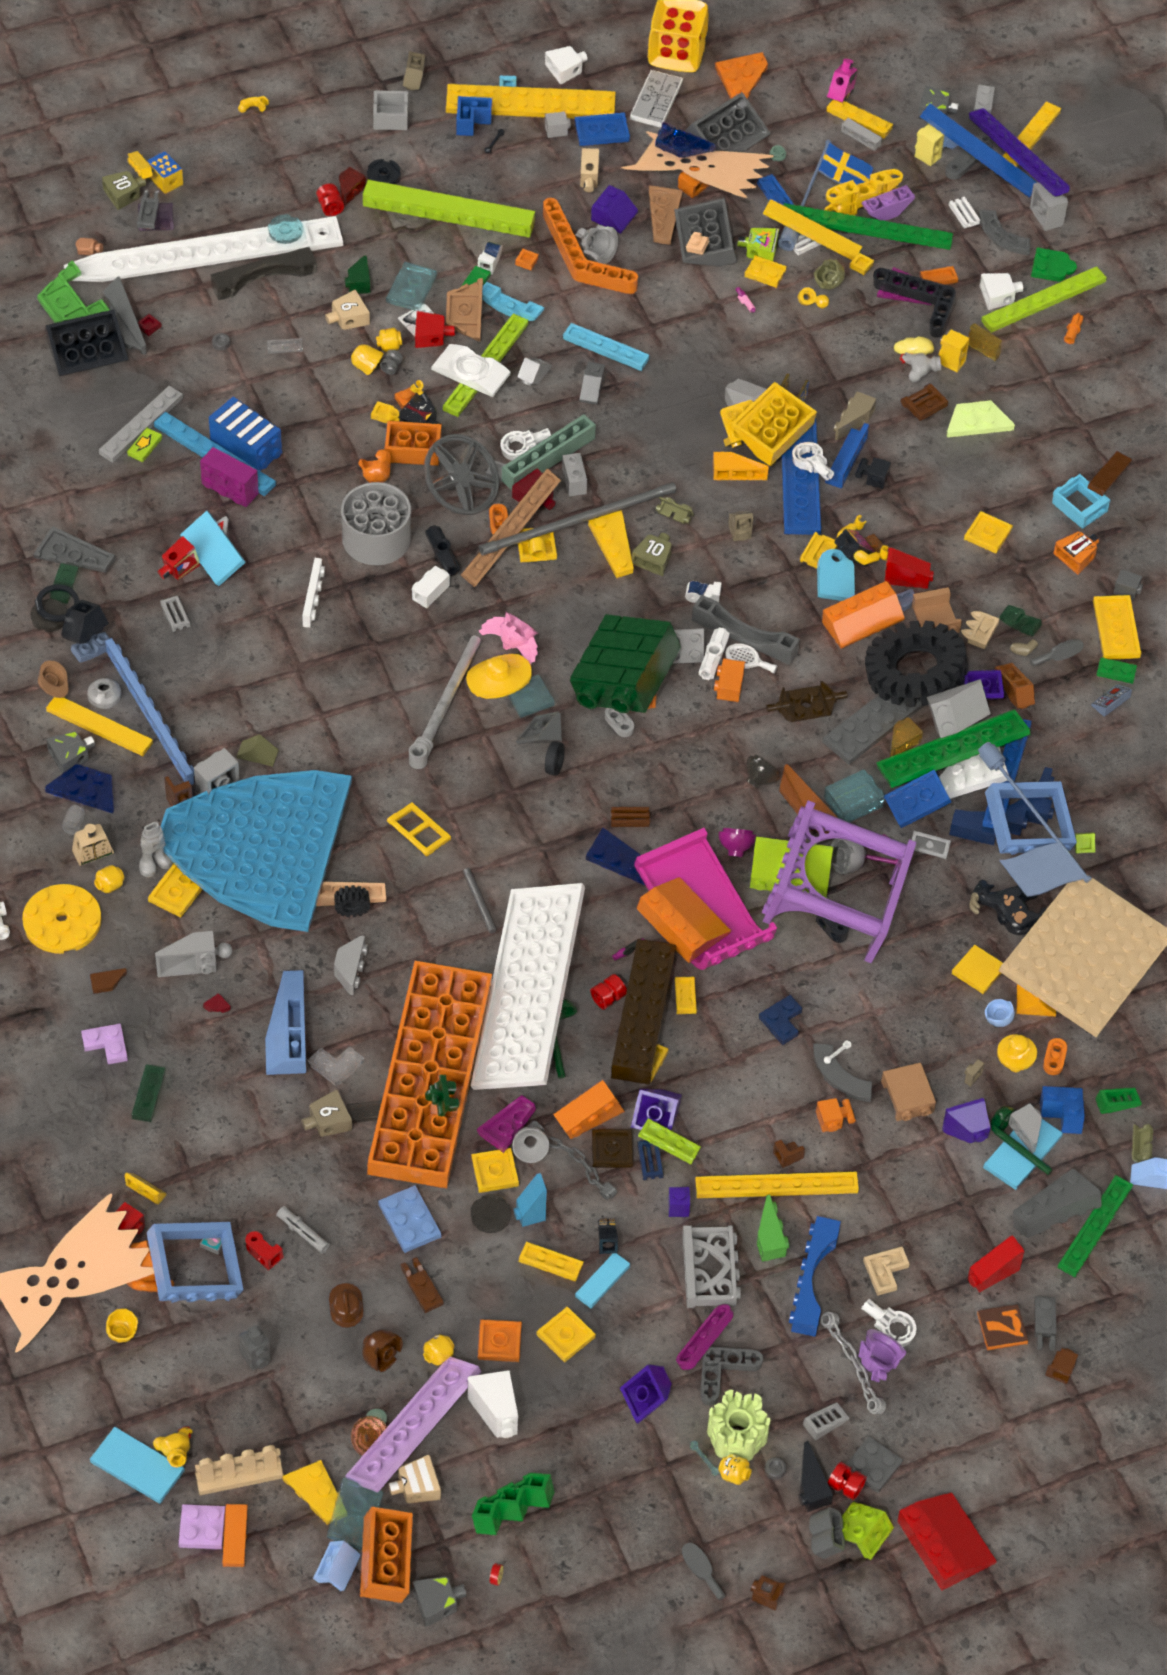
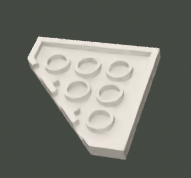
[939,747,1008,799]

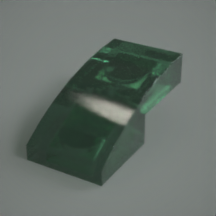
[50,563,79,604]
[999,605,1042,637]

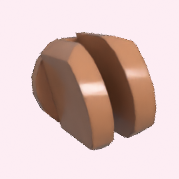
[75,238,103,256]

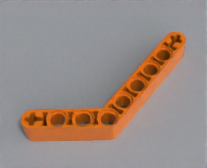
[543,198,638,294]

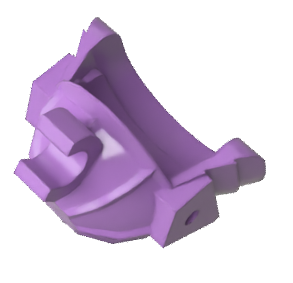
[858,1329,906,1382]

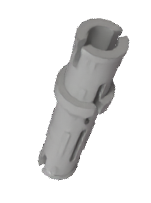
[276,1206,330,1254]

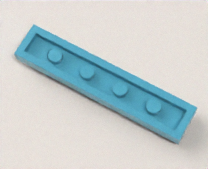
[563,323,650,371]

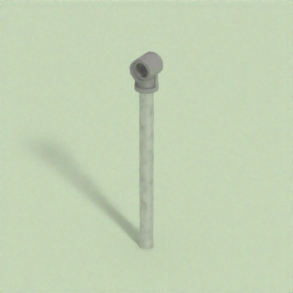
[409,636,481,769]

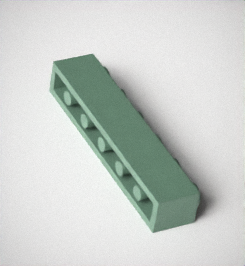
[502,414,596,490]

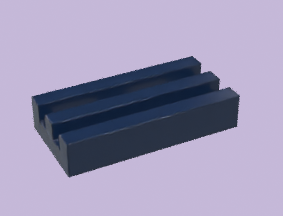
[637,1141,663,1180]

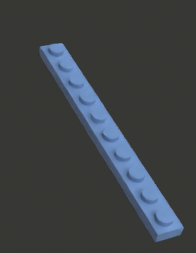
[105,638,194,785]

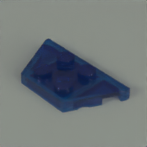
[655,122,715,158]
[45,764,114,814]

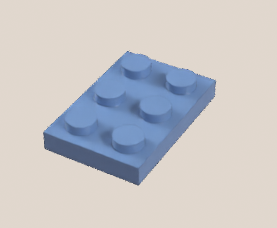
[378,1186,441,1253]

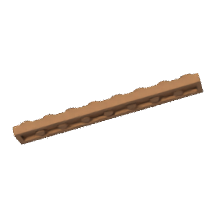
[461,469,561,587]

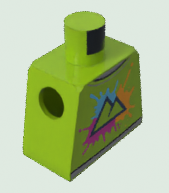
[738,228,779,261]

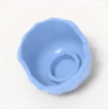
[985,999,1015,1027]

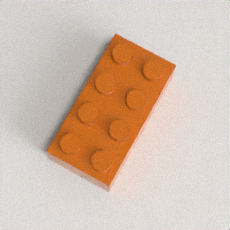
[360,1507,413,1603]

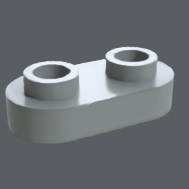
[605,708,634,737]

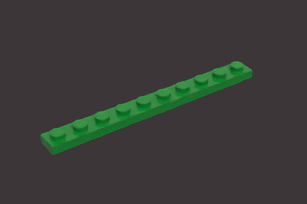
[783,203,953,250]

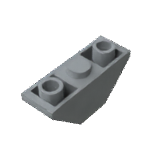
[334,936,368,995]

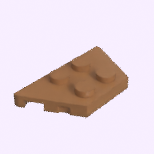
[446,278,483,341]

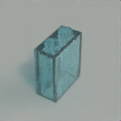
[824,769,885,823]

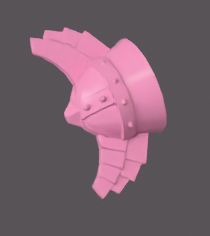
[479,612,538,666]

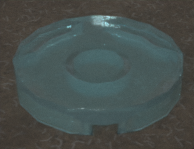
[268,214,303,244]

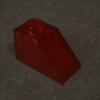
[338,167,366,207]

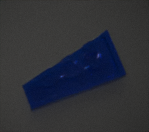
[586,828,645,885]

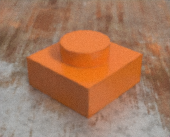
[515,249,538,270]
[395,388,415,409]

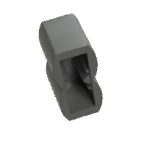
[809,1507,845,1559]

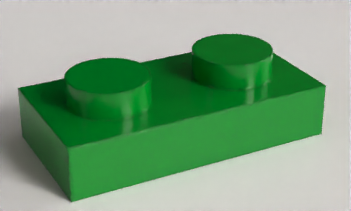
[1096,657,1137,684]

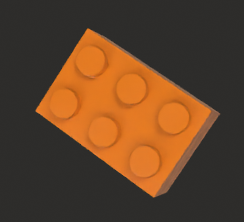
[384,421,441,466]

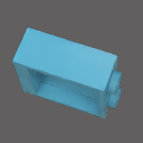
[1052,474,1110,529]

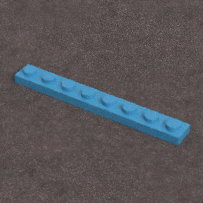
[154,412,276,496]

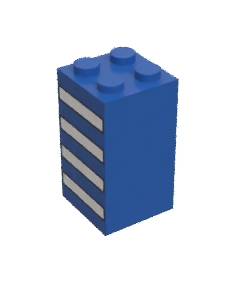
[209,396,282,471]

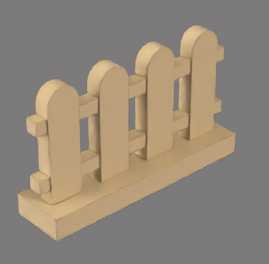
[195,1445,283,1495]

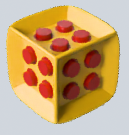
[648,0,709,72]

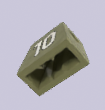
[102,171,146,210]
[632,533,672,576]

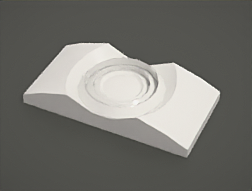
[431,344,511,397]

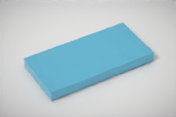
[180,511,245,586]
[983,1119,1063,1190]
[90,1427,184,1504]

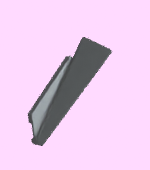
[103,276,147,355]

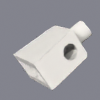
[545,46,587,84]
[980,273,1023,310]

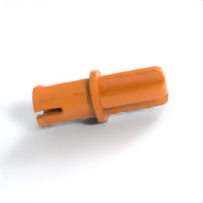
[1064,313,1084,344]

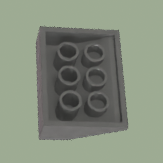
[685,92,771,152]
[674,198,737,266]

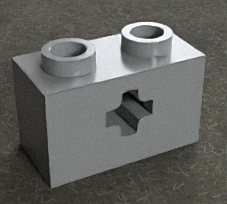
[562,453,587,497]

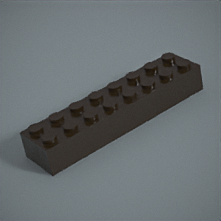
[611,939,676,1085]

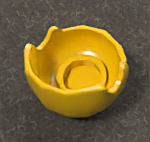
[106,1308,138,1343]

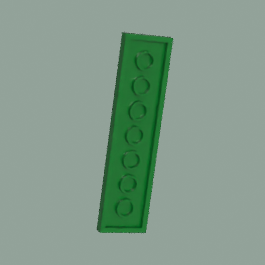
[876,709,1030,788]

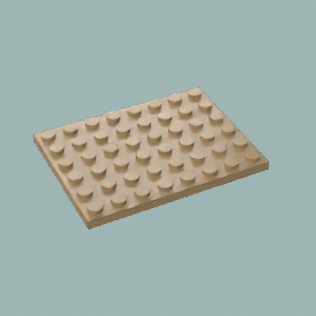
[999,875,1167,1038]

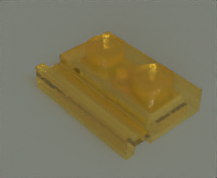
[968,323,1002,361]

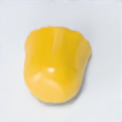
[351,344,383,376]

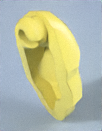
[894,336,934,355]

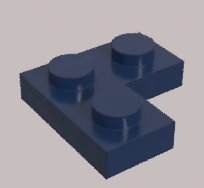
[759,995,802,1045]

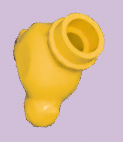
[153,1426,193,1467]

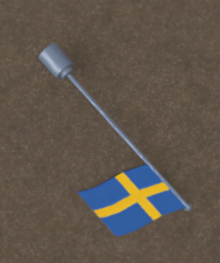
[778,140,874,251]

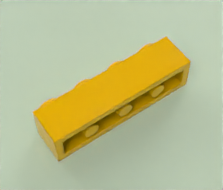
[127,151,153,179]

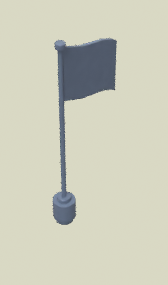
[978,742,1092,897]

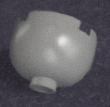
[831,838,866,874]

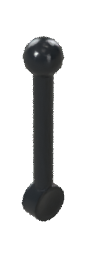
[485,129,504,154]

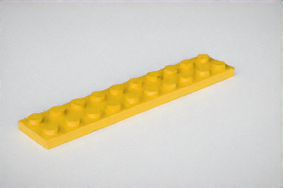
[446,84,615,119]

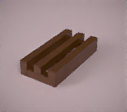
[611,807,650,827]

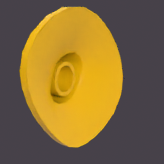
[466,654,532,699]

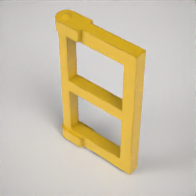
[387,802,451,857]

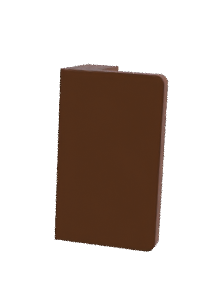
[164,776,192,807]

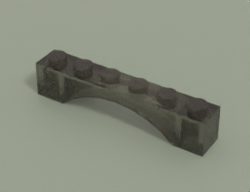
[211,247,317,301]

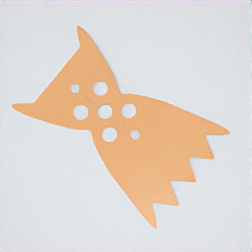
[621,132,774,198]
[0,1194,154,1352]

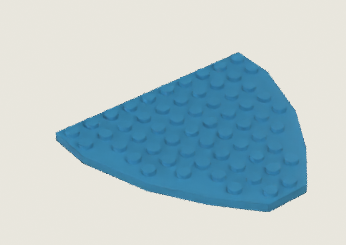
[160,770,352,932]

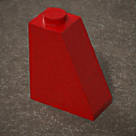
[884,547,934,589]
[968,1235,1024,1293]

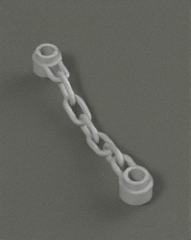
[821,1312,886,1414]

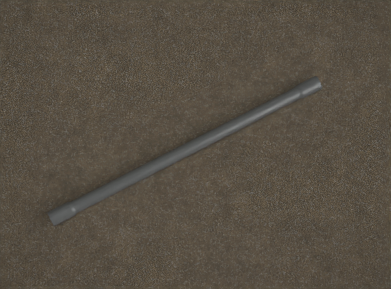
[479,482,676,556]

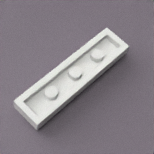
[302,558,325,628]

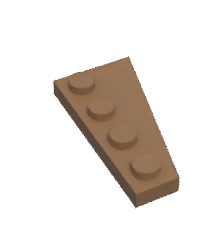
[649,185,682,245]

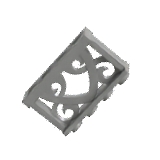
[682,1225,741,1308]

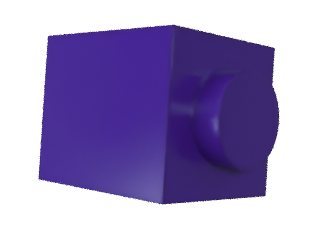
[668,1187,690,1217]

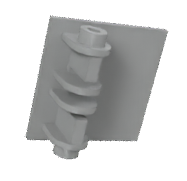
[672,628,704,664]

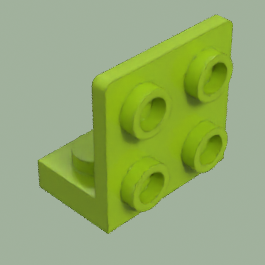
[842,1502,894,1560]

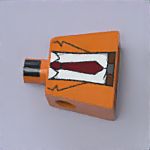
[1054,531,1099,575]

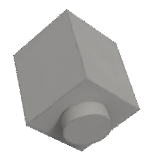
[545,111,571,138]

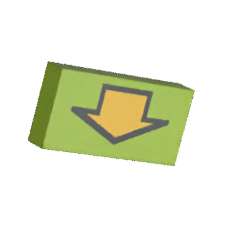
[127,428,162,462]

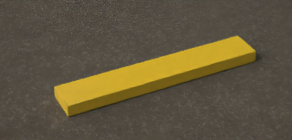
[763,199,862,260]
[46,697,153,756]

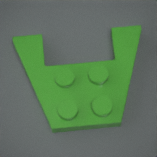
[37,260,110,323]

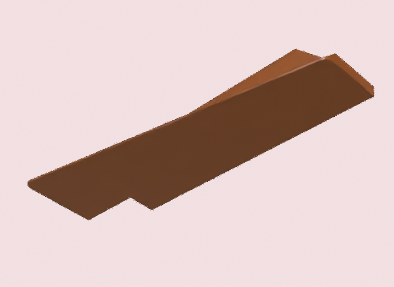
[779,764,838,835]

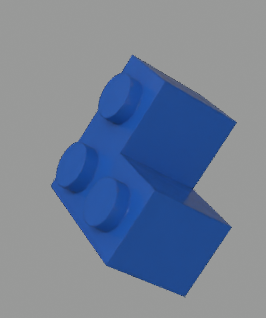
[456,96,492,136]
[1040,1086,1084,1134]

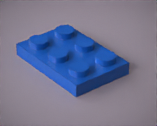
[574,112,630,146]
[884,770,951,828]

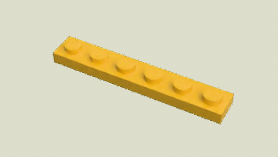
[1002,101,1061,167]

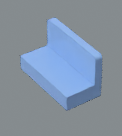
[313,1541,360,1591]

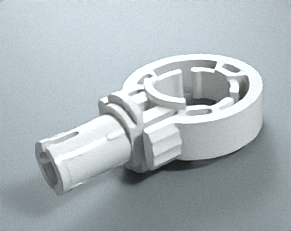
[501,428,551,460]
[792,442,834,481]
[861,1299,916,1347]

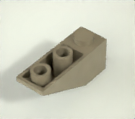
[833,392,876,440]

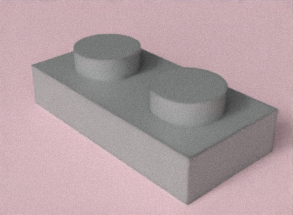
[974,85,995,114]

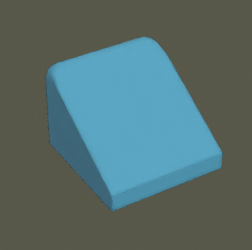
[500,76,517,87]

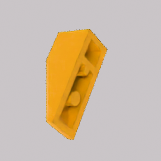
[713,452,768,480]

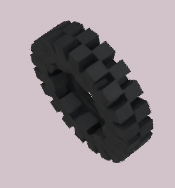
[865,620,968,706]

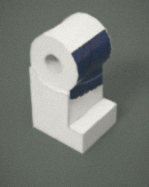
[478,242,502,275]
[685,581,721,603]

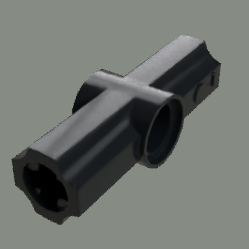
[425,525,460,576]

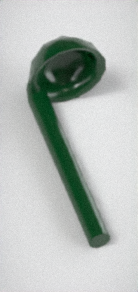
[553,999,577,1079]
[990,1106,1053,1176]

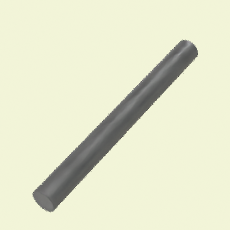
[463,868,496,934]

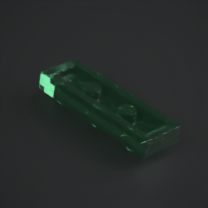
[131,1064,166,1122]

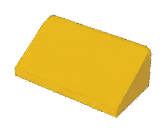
[125,1172,166,1205]

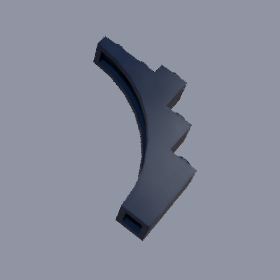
[949,767,1054,846]

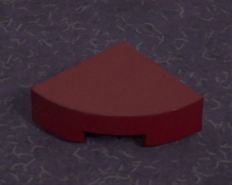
[203,993,231,1013]

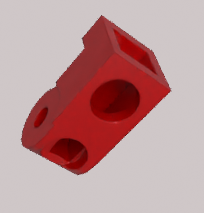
[245,1231,283,1271]

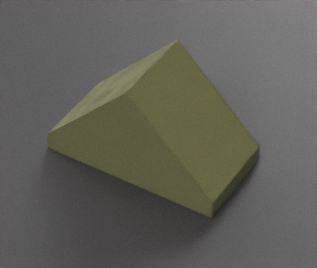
[237,734,279,766]

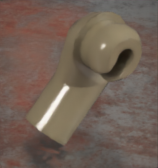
[1010,639,1038,656]

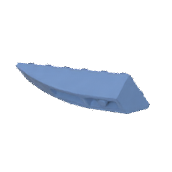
[265,970,306,1075]

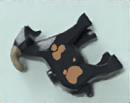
[969,880,1047,935]

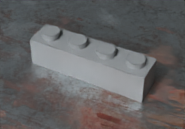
[841,118,882,151]

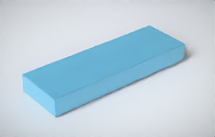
[575,1254,630,1308]

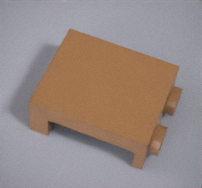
[881,1063,936,1121]

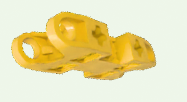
[825,169,903,215]

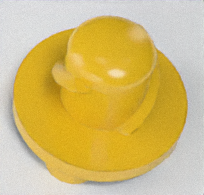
[997,1035,1037,1072]

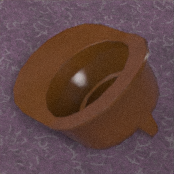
[329,1283,364,1328]

